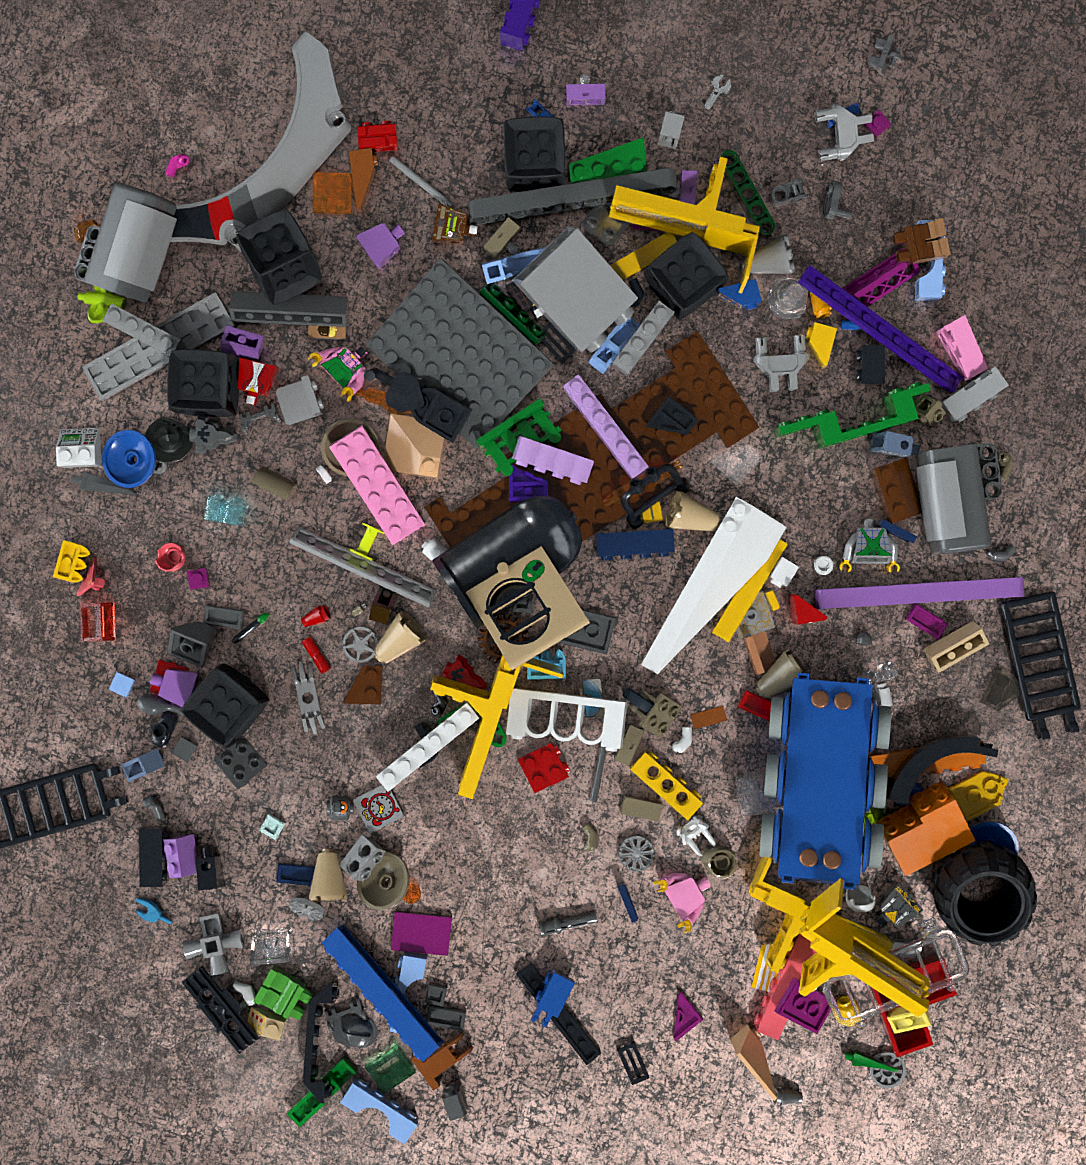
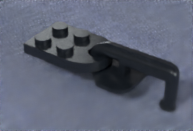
[364,368,473,443]

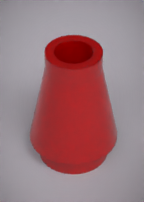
[301,605,331,628]

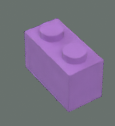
[220,325,264,362]
[164,834,198,878]

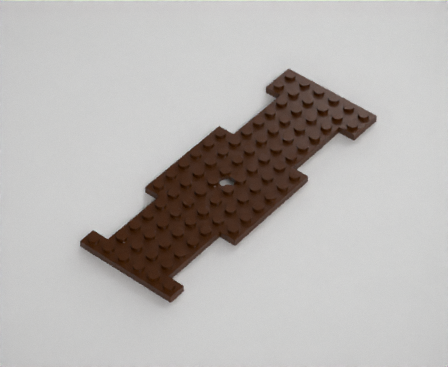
[424,331,760,548]

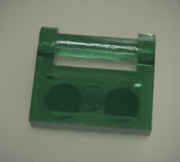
[365,1044,416,1094]

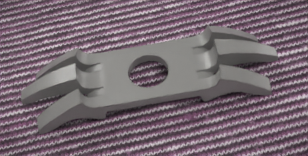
[292,661,326,734]

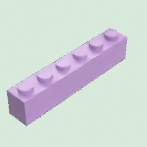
[563,374,649,480]

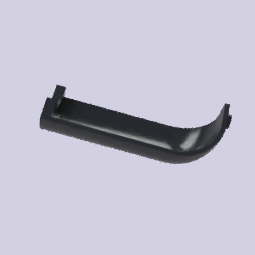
[432,496,582,629]

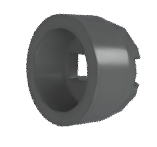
[856,632,872,646]

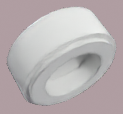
[316,465,332,484]
[813,556,833,575]

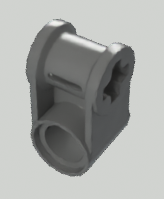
[769,178,808,207]

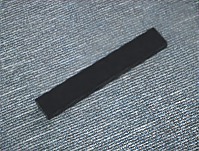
[516,962,601,1065]

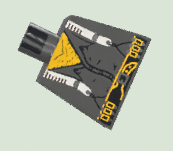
[874,880,923,928]

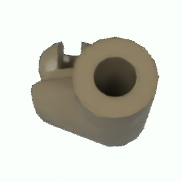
[998,451,1014,481]
[582,822,599,852]

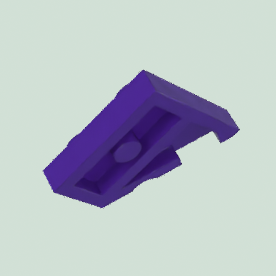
[509,465,548,503]

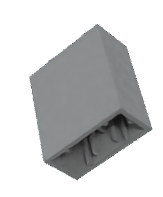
[512,226,638,352]

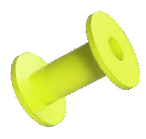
[350,522,385,560]

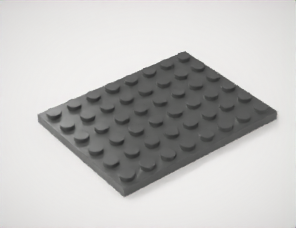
[365,258,554,449]

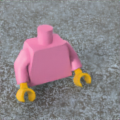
[654,872,711,934]

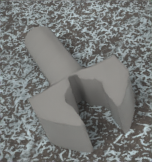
[704,75,731,110]

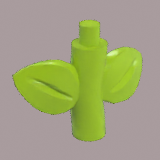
[78,286,126,323]

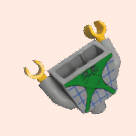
[839,519,900,573]

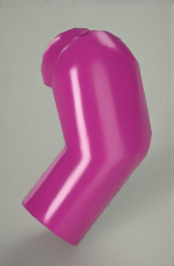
[165,154,190,178]

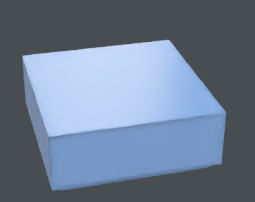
[109,672,135,697]

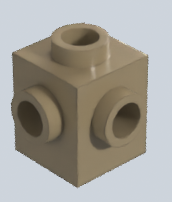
[915,394,946,428]

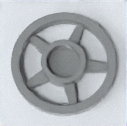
[342,627,378,663]

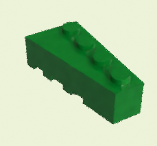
[568,137,647,184]

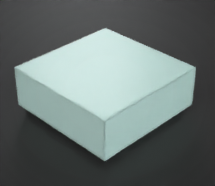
[259,813,286,840]

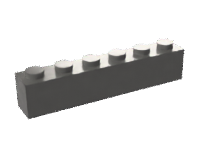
[229,291,349,327]

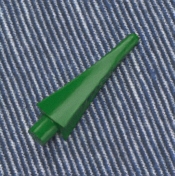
[845,1050,898,1072]

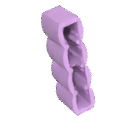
[512,436,594,485]

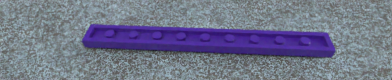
[798,265,963,394]

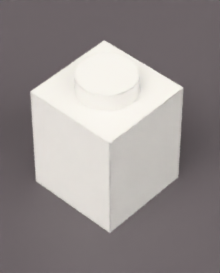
[769,557,799,588]

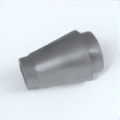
[773,1087,803,1107]

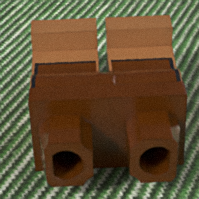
[892,218,951,265]

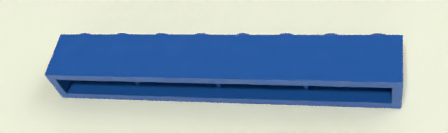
[322,925,444,1062]

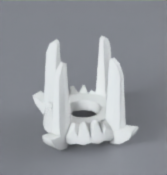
[677,815,716,856]

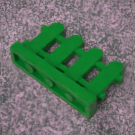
[476,398,561,476]

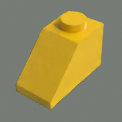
[805,322,837,368]

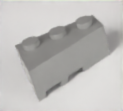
[941,366,1009,423]

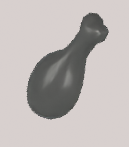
[137,694,183,715]

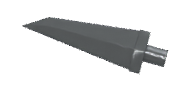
[71,472,137,495]

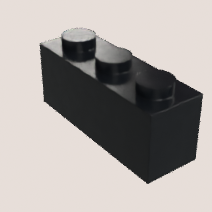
[139,826,170,887]

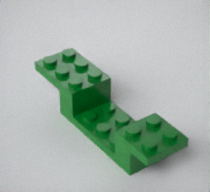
[774,381,931,449]

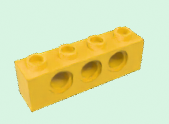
[629,750,703,820]

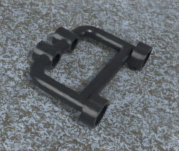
[621,464,690,529]

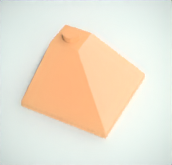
[384,414,445,479]
[730,1024,777,1101]

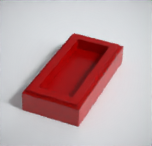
[738,690,771,721]

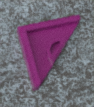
[674,991,703,1041]

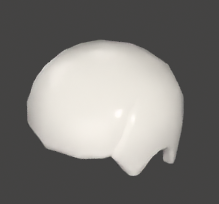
[846,885,875,913]

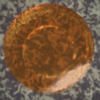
[403,884,421,904]

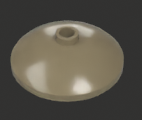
[321,418,379,476]
[357,852,409,911]

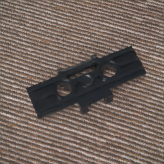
[181,966,260,1054]

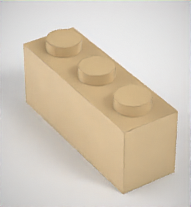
[923,621,989,673]

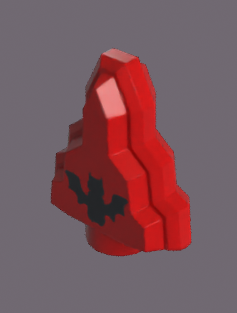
[441,654,488,690]

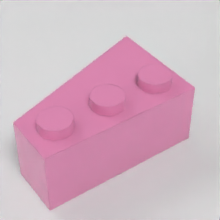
[935,315,988,382]

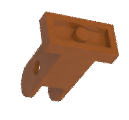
[411,1032,474,1091]

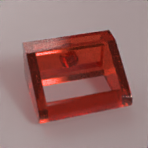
[80,602,116,642]

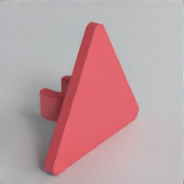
[77,557,105,596]

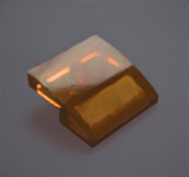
[313,172,353,214]

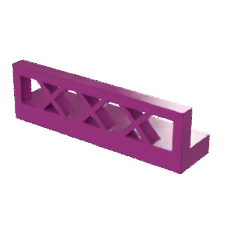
[842,247,920,307]

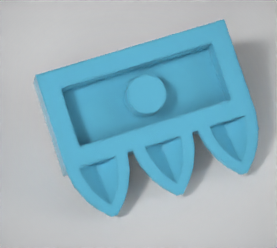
[527,649,566,679]

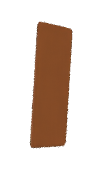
[690,706,727,729]

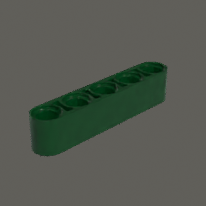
[721,150,775,238]

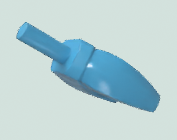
[136,897,173,925]

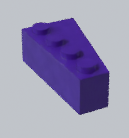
[500,0,541,51]

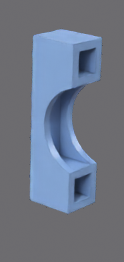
[915,220,946,301]
[481,246,547,284]
[387,952,428,1033]
[340,1078,419,1144]

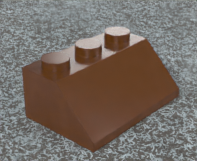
[870,457,922,523]

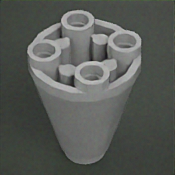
[741,234,796,274]

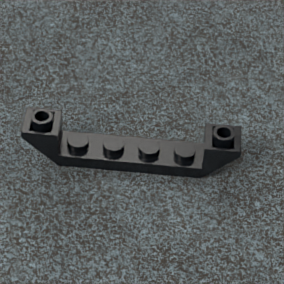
[303,982,340,1103]

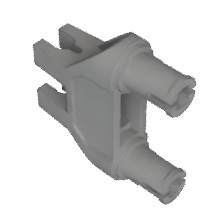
[815,104,874,162]
[753,335,809,392]

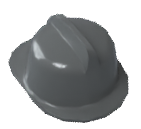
[332,1015,378,1048]

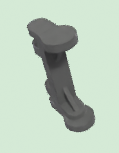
[239,401,281,435]
[324,997,367,1032]

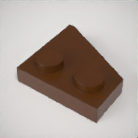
[344,665,383,705]

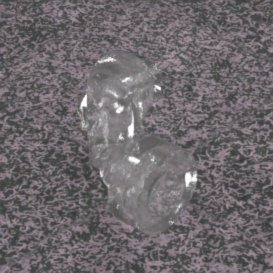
[858,661,898,685]

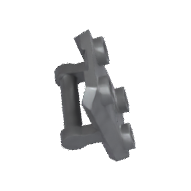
[582,204,630,245]

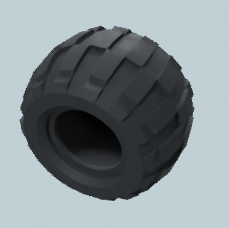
[933,841,1037,947]

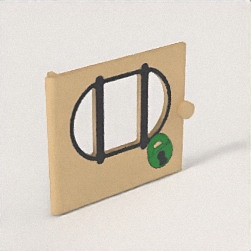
[466,546,590,670]

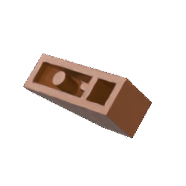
[349,148,379,213]

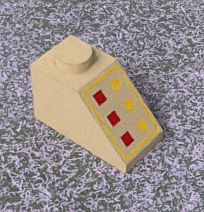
[247,1006,288,1041]

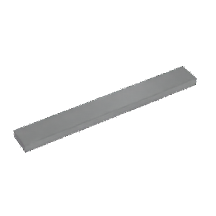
[289,526,437,608]

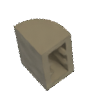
[251,466,298,501]

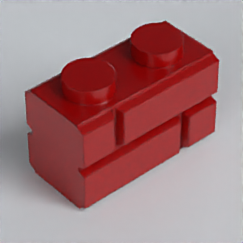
[357,120,399,152]

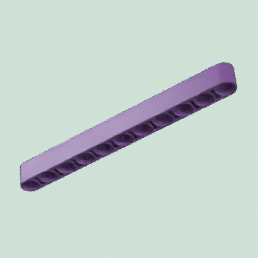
[814,577,1024,609]

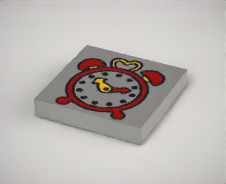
[353,785,405,834]

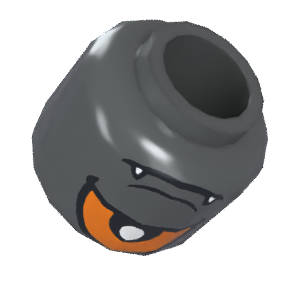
[326,796,354,821]

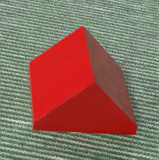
[788,594,828,625]

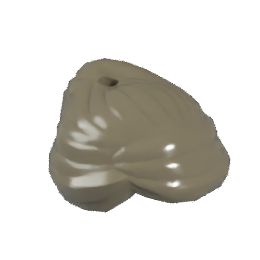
[701,846,737,879]

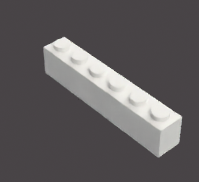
[376,702,480,792]

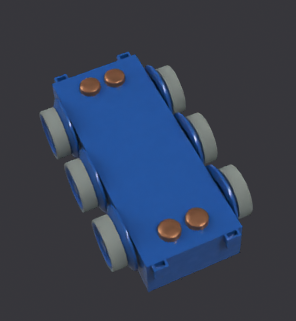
[760,673,891,890]

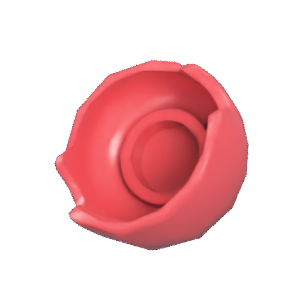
[155,542,186,572]

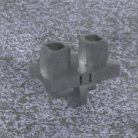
[868,35,903,76]

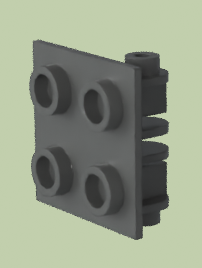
[213,737,267,790]

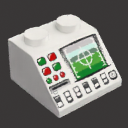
[56,428,102,468]

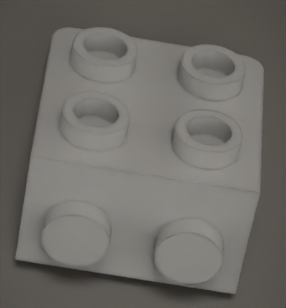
[276,375,324,425]

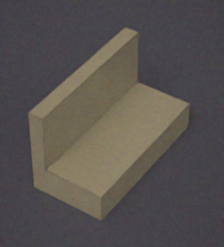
[621,794,664,822]

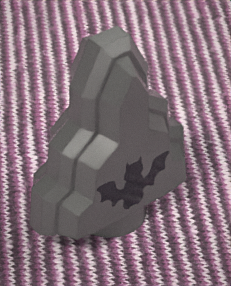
[189,415,237,454]

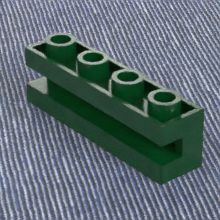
[479,283,547,347]

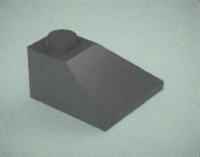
[167,621,216,668]

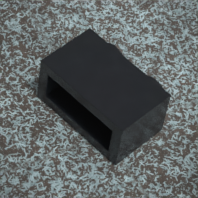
[855,345,885,386]

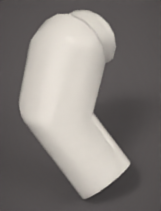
[672,727,692,753]
[232,981,256,1005]

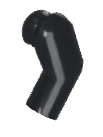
[629,277,644,307]
[431,690,448,716]

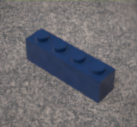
[596,529,675,561]

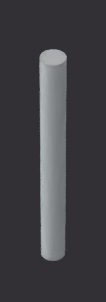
[389,156,454,208]

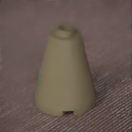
[756,648,811,698]

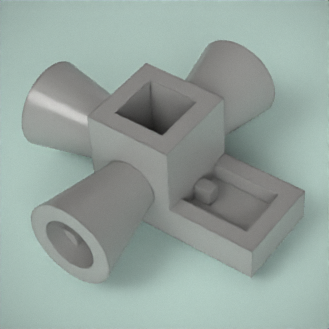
[183,912,245,975]

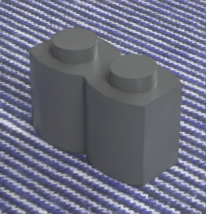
[442,1081,468,1121]

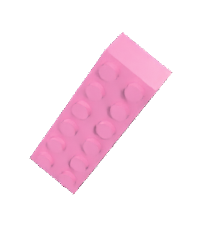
[329,425,425,545]

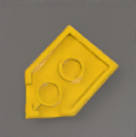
[948,770,1009,822]

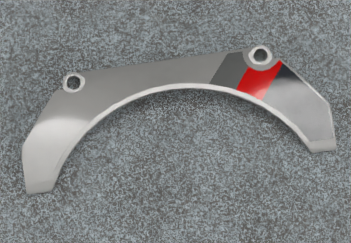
[170,31,351,252]

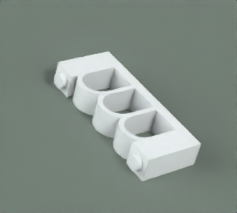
[506,688,628,752]

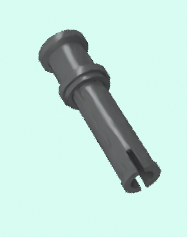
[539,911,598,938]

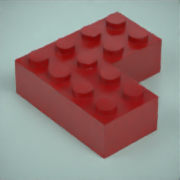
[869,953,957,1058]

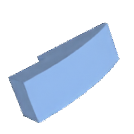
[588,317,640,374]

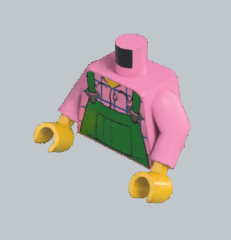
[308,346,368,402]

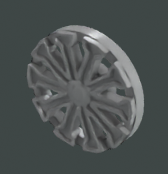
[618,835,655,872]
[289,898,325,920]
[869,1051,906,1088]

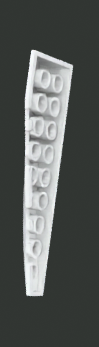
[641,497,786,674]

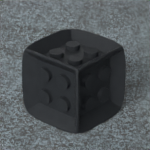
[503,116,566,192]
[236,209,322,305]
[644,232,729,321]
[167,349,239,417]
[180,663,270,748]

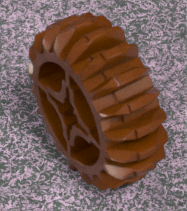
[477,613,529,664]

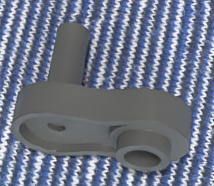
[822,180,852,220]

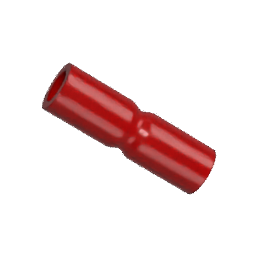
[301,636,331,674]

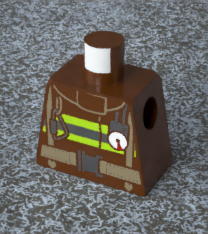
[432,204,478,244]

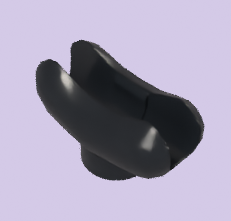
[151,711,179,748]

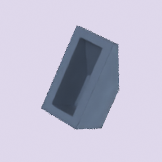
[121,748,165,782]

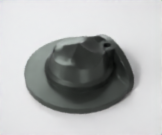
[145,417,193,463]

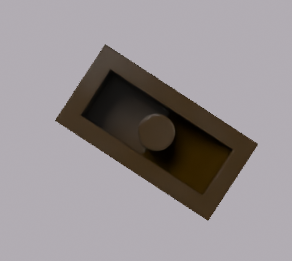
[369,585,398,625]

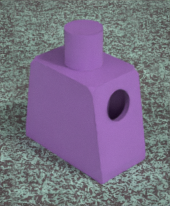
[356,223,405,270]
[150,668,200,707]

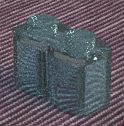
[204,494,248,527]

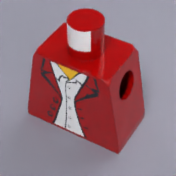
[238,358,279,406]

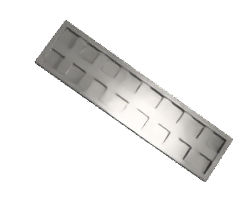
[82,292,236,401]

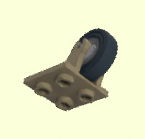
[622,687,682,738]

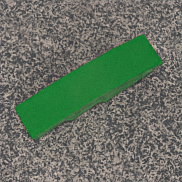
[286,1056,358,1128]

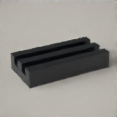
[541,323,576,364]
[617,1041,650,1085]

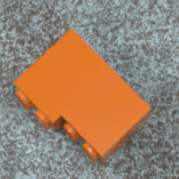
[876,781,975,877]

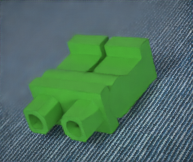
[253,965,314,1020]

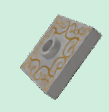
[726,591,775,639]

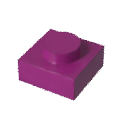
[863,110,891,139]
[187,568,210,590]

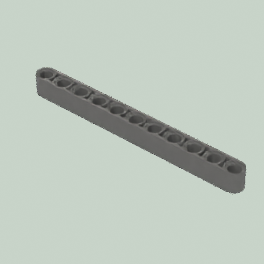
[468,168,678,225]

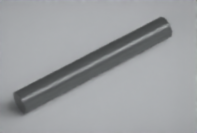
[590,744,606,802]

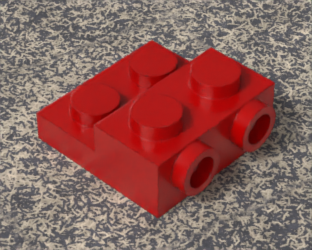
[517,742,570,793]

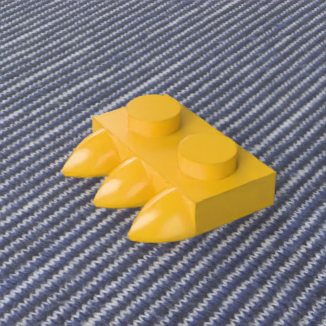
[53,540,90,583]

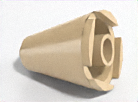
[665,491,721,532]
[374,611,427,663]
[309,849,348,901]

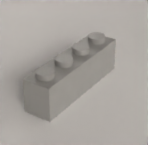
[612,301,674,377]
[102,304,185,356]

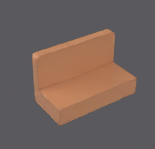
[743,631,775,675]

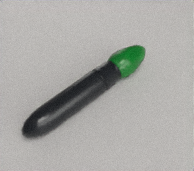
[232,613,270,643]

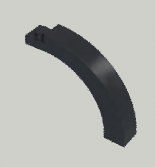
[886,735,998,804]

